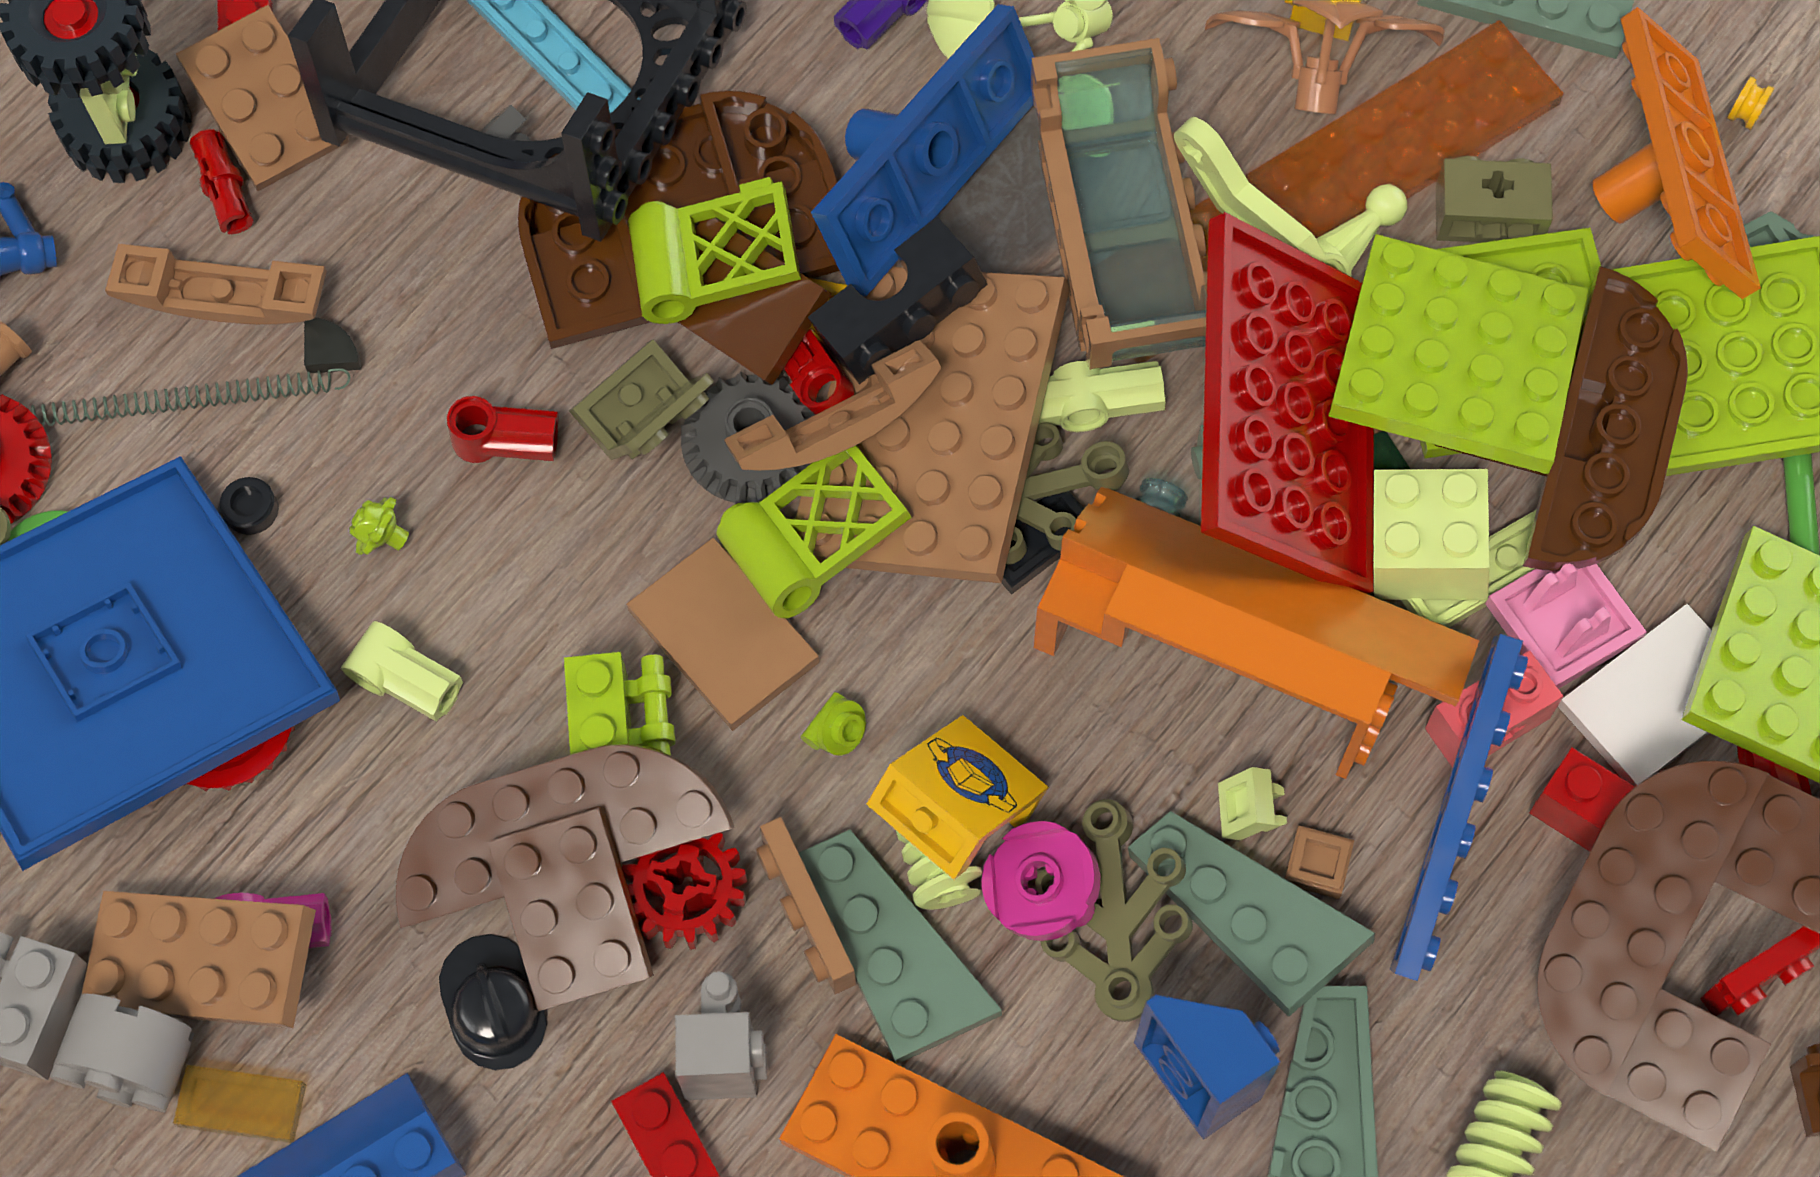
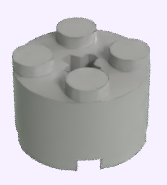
[50,994,194,1112]

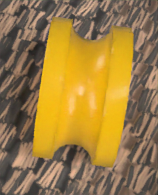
[1727,76,1775,130]

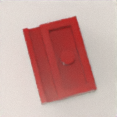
[1700,926,1820,1016]

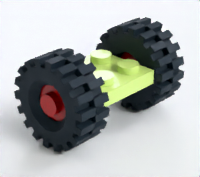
[0,0,192,183]

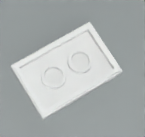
[1558,604,1712,787]

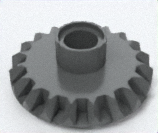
[681,371,815,503]

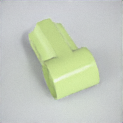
[341,621,463,722]

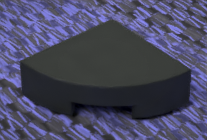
[304,317,362,373]

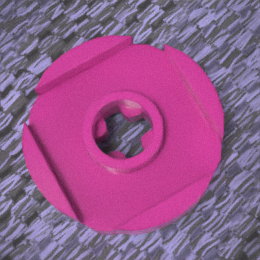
[982,821,1100,941]

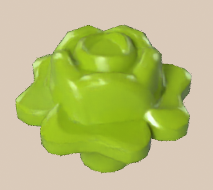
[349,497,409,555]

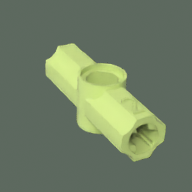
[1038,361,1166,432]

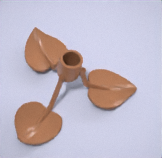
[1205,0,1445,114]

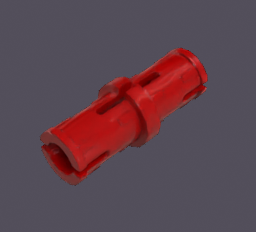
[189,129,254,235]

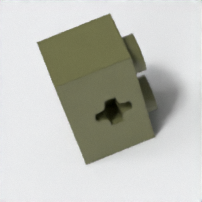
[1436,156,1553,243]

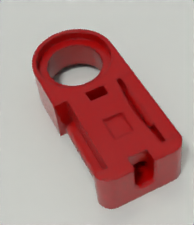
[784,327,854,415]

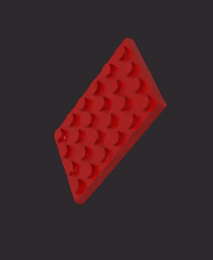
[1201,212,1374,594]

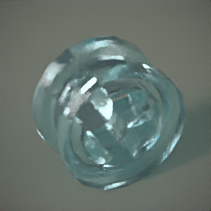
[1135,478,1188,517]

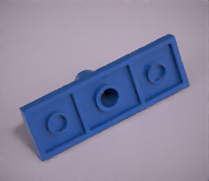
[811,4,1034,296]

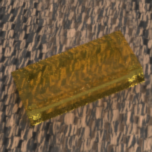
[173,1065,306,1143]

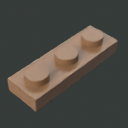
[756,817,856,995]

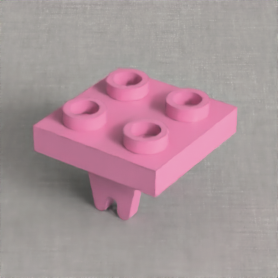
[1485,564,1647,689]

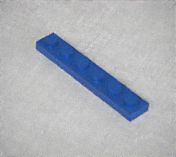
[1390,634,1528,981]

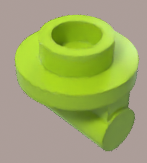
[800,692,866,756]

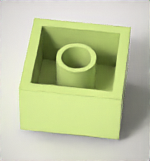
[1374,469,1490,600]

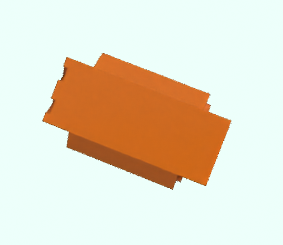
[1033,487,1480,779]

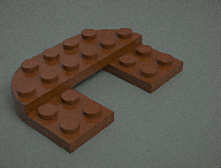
[518,91,840,349]
[1537,761,1820,1152]

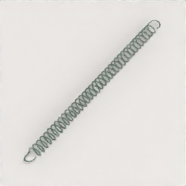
[31,368,351,426]

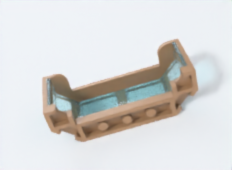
[1031,38,1207,369]

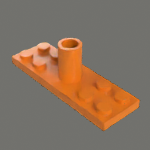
[1593,7,1761,299]
[779,1034,1123,1177]

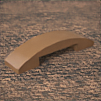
[105,244,327,324]
[724,340,941,471]

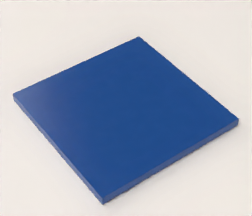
[0,456,340,871]

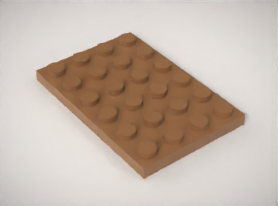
[795,267,1070,583]

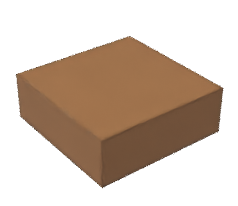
[1284,825,1355,899]

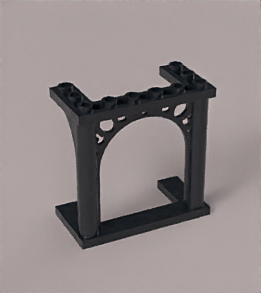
[288,0,747,242]

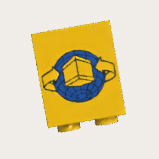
[866,715,1049,880]

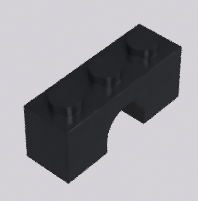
[808,217,988,385]

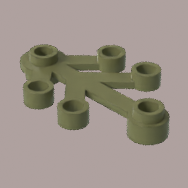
[1006,423,1129,564]
[1035,799,1193,1022]

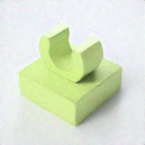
[1218,767,1287,840]

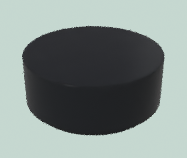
[219,477,278,535]

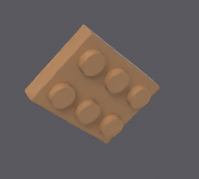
[176,5,349,191]

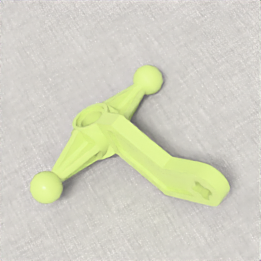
[1174,117,1408,277]

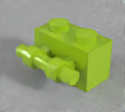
[564,652,676,756]

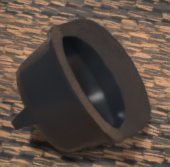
[439,934,547,1071]

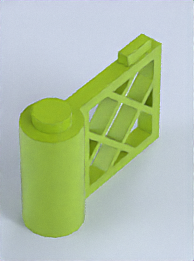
[628,177,801,324]
[716,445,912,618]

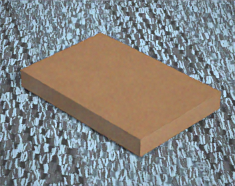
[626,537,819,731]

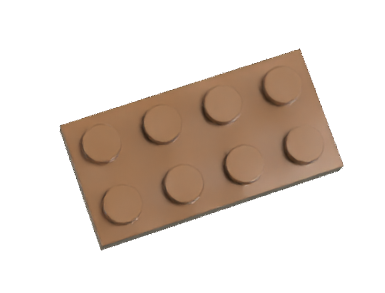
[82,891,316,1028]

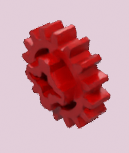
[622,832,747,950]

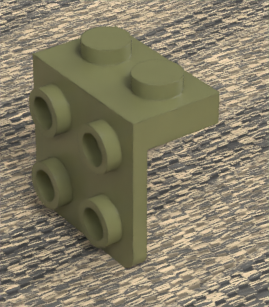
[569,339,714,460]

